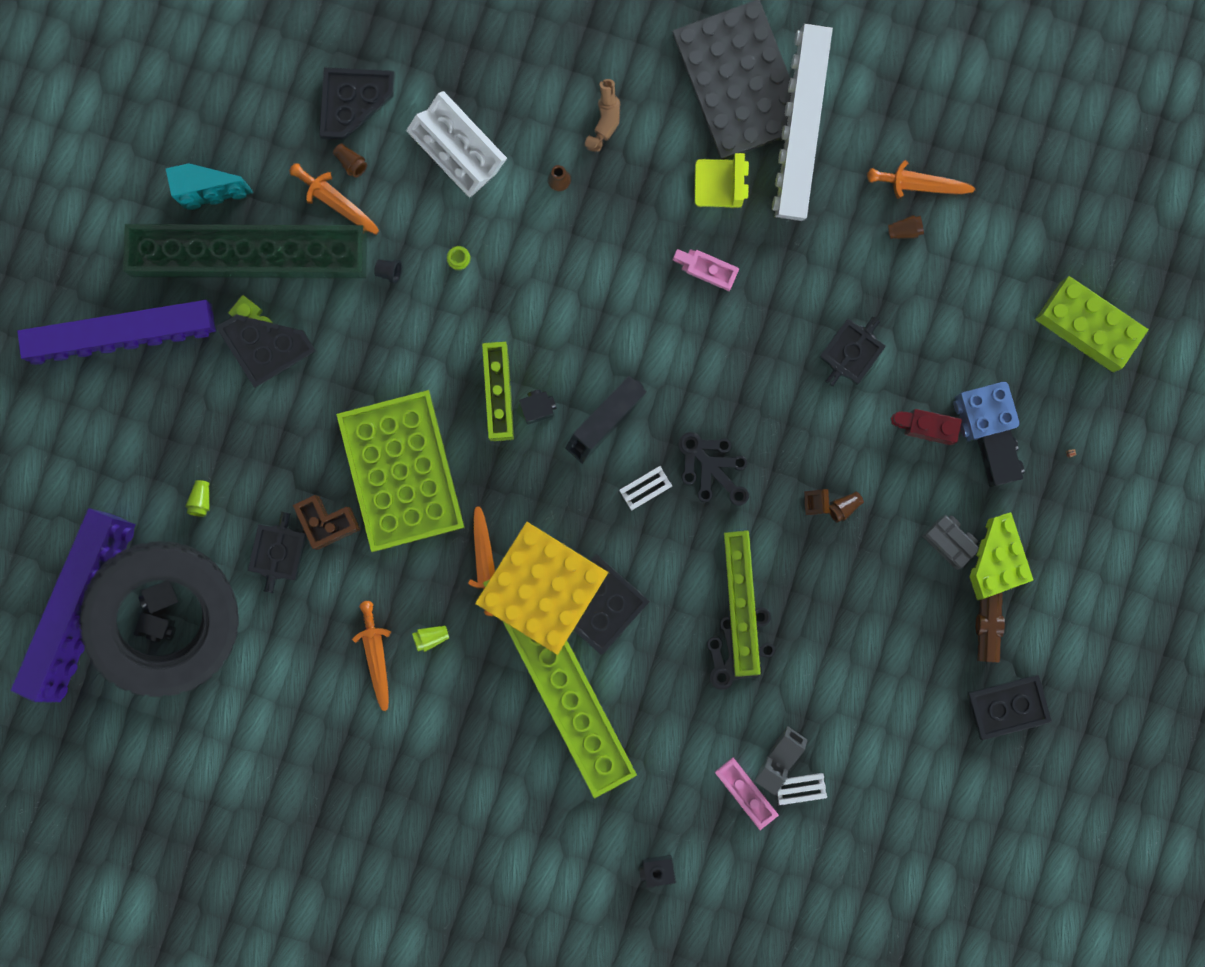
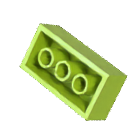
[1035,276,1149,373]

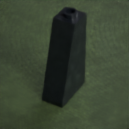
[565,376,647,464]

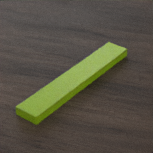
[724,531,761,677]

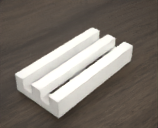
[619,466,672,511]
[777,773,827,805]

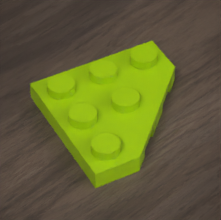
[970,512,1033,600]

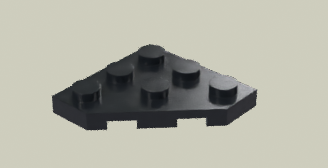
[320,67,395,140]
[216,314,316,388]

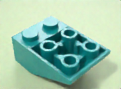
[166,163,253,210]

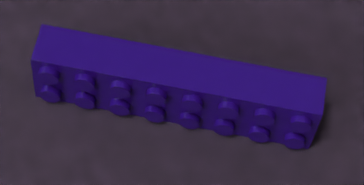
[11,508,136,702]

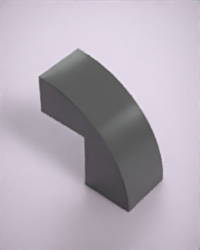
[755,726,807,795]

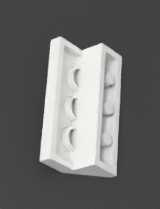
[406,91,507,197]

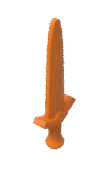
[867,160,975,199]
[289,163,379,234]
[468,507,495,616]
[352,601,391,711]

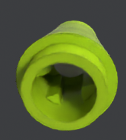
[185,480,209,517]
[412,625,449,652]

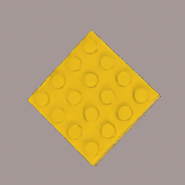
[475,522,609,655]

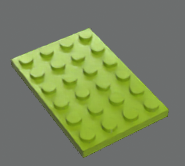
[337,390,465,552]

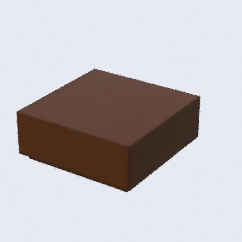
[804,489,830,515]

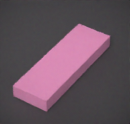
[715,758,779,830]

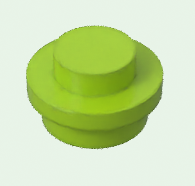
[447,246,470,270]

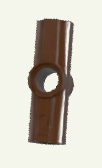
[975,592,1005,662]

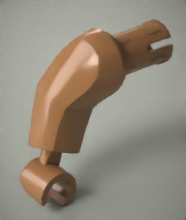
[585,79,620,152]

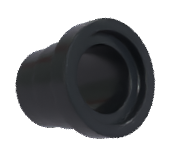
[374,259,402,284]

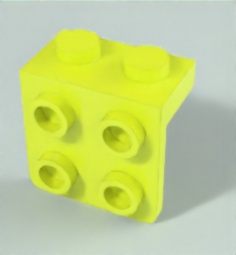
[695,153,749,207]

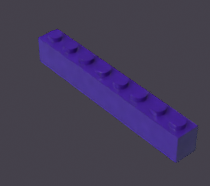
[17,300,216,365]

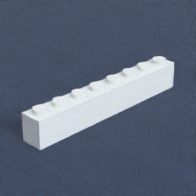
[772,24,833,221]

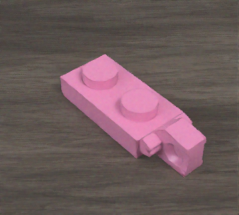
[673,249,739,291]

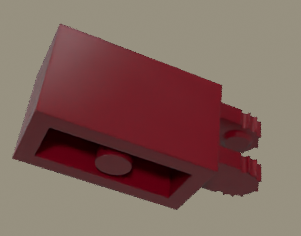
[890,409,962,445]

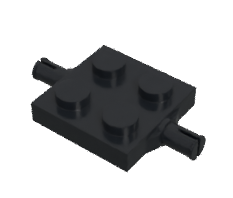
[819,317,886,387]
[248,512,306,593]

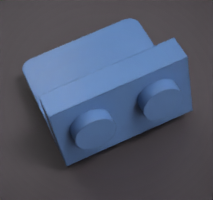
[954,382,1019,442]

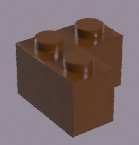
[293,495,361,550]

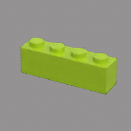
[482,342,514,441]

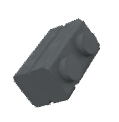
[922,515,979,570]

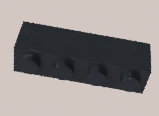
[977,429,1025,487]

